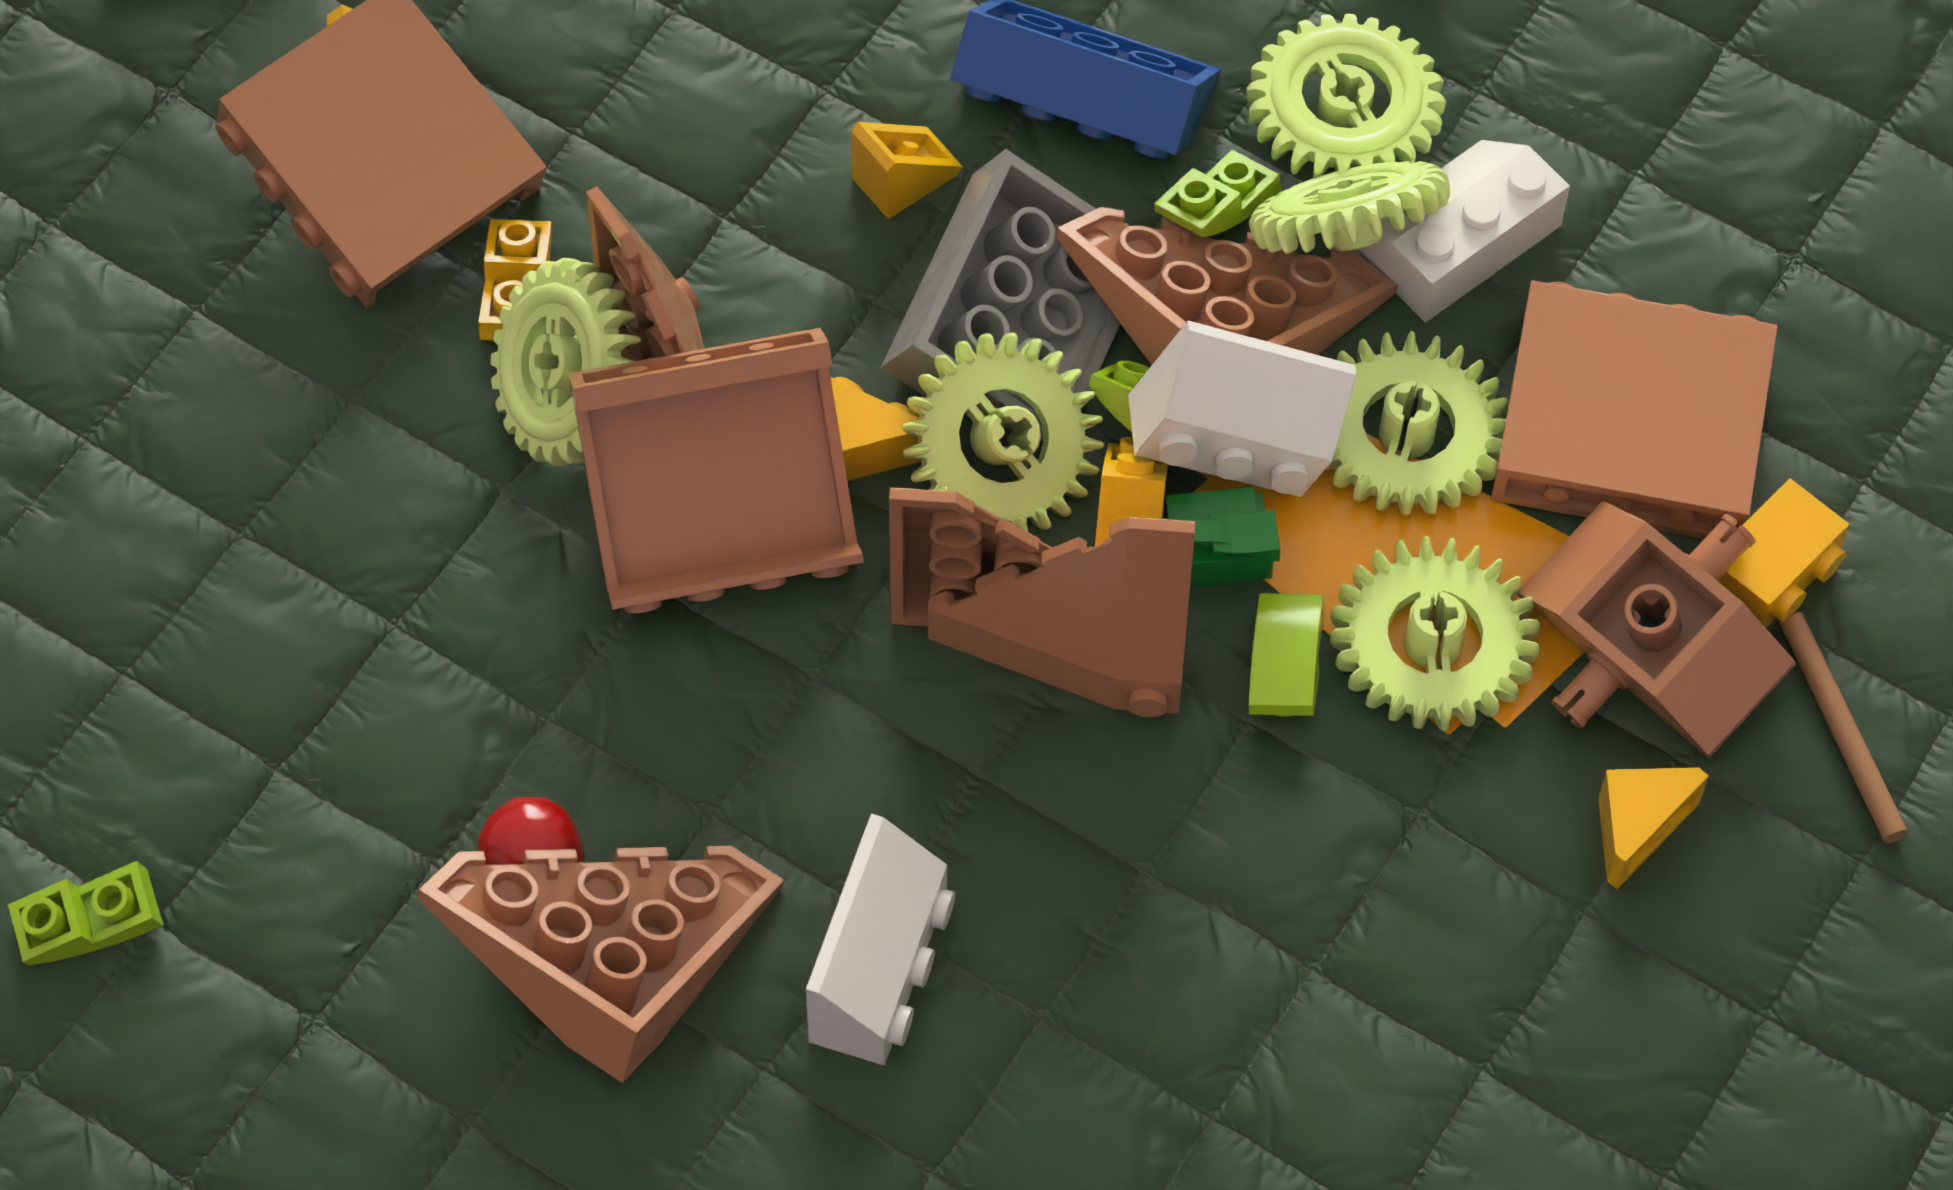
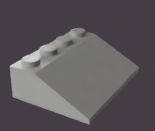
[880,149,1120,441]

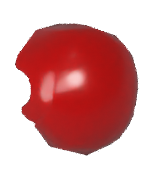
[477,797,585,865]

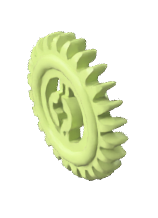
[1246,14,1446,178]
[1249,161,1451,254]
[490,258,642,467]
[1325,331,1509,515]
[902,333,1104,532]
[1330,536,1541,731]

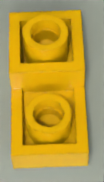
[478,219,552,340]

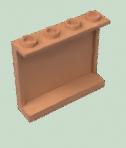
[216,0,547,309]
[1491,280,1778,540]
[568,328,864,613]

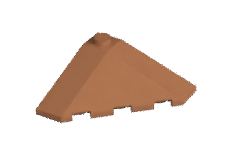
[586,186,705,361]
[1056,207,1398,365]
[889,487,1052,627]
[928,517,1196,717]
[417,846,784,1083]

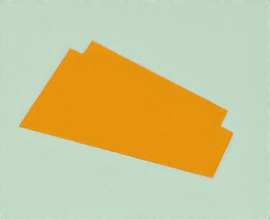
[1193,433,1584,735]

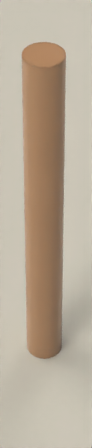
[1779,612,1908,844]

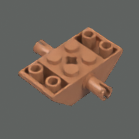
[1517,501,1796,758]

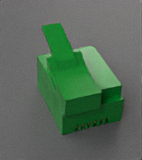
[1162,486,1281,587]

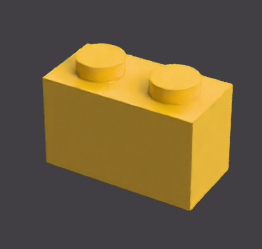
[1718,478,1849,628]

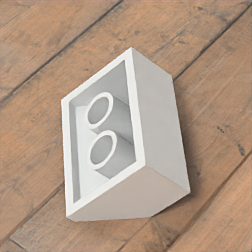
[1355,140,1570,323]
[1128,321,1356,497]
[806,814,955,1066]

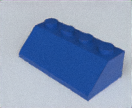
[950,0,1222,159]

